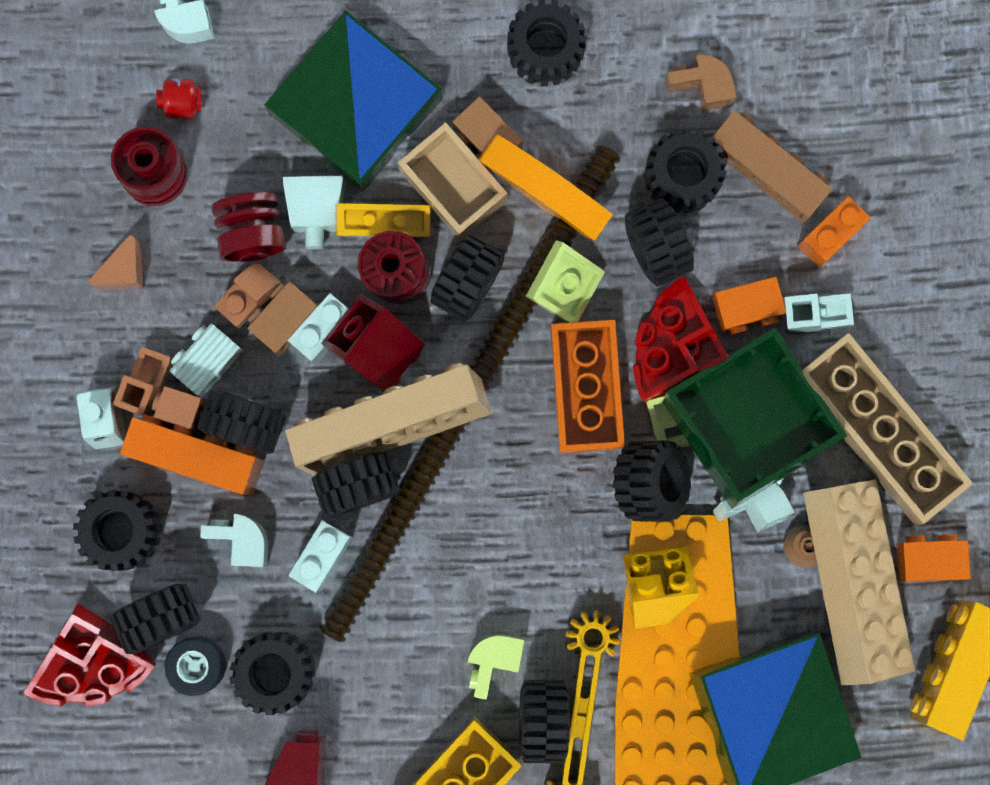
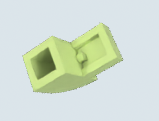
[468,634,524,700]

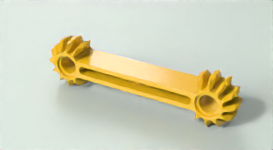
[546,610,620,785]

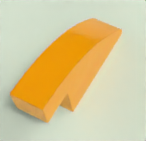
[478,134,613,241]

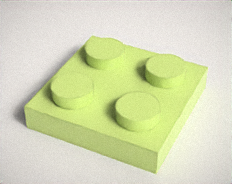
[526,240,605,323]

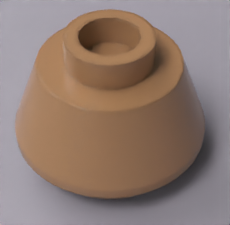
[784,524,817,568]

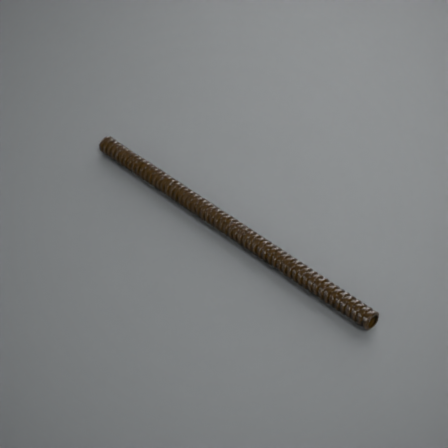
[320,145,620,642]

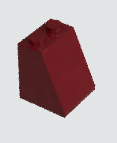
[321,294,425,393]
[265,729,326,785]

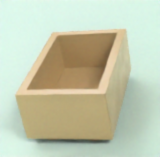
[398,122,508,241]

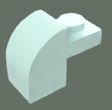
[154,0,215,43]
[785,293,854,332]
[713,483,794,533]
[200,514,269,567]

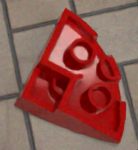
[633,276,729,402]
[23,603,156,707]

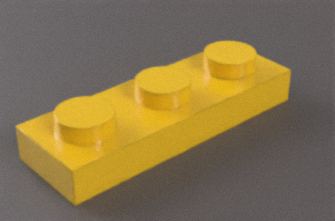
[335,203,431,237]

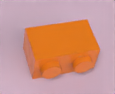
[797,196,871,268]
[711,276,786,336]
[896,534,971,582]

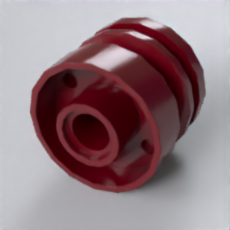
[111,127,187,206]
[211,192,286,262]
[357,230,432,305]

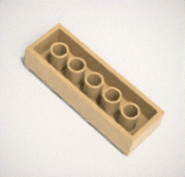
[802,333,973,525]
[285,363,492,476]
[803,479,915,685]

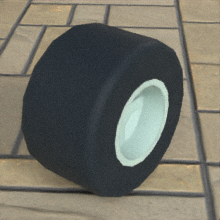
[164,636,226,696]

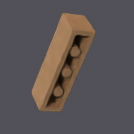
[712,110,833,224]

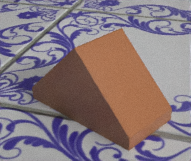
[88,234,144,290]

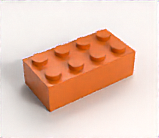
[550,320,625,454]
[120,414,265,497]

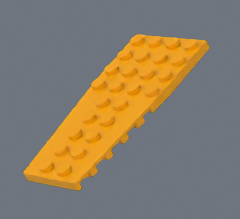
[614,515,740,785]

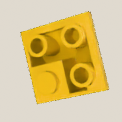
[623,546,699,629]

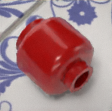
[156,79,201,120]

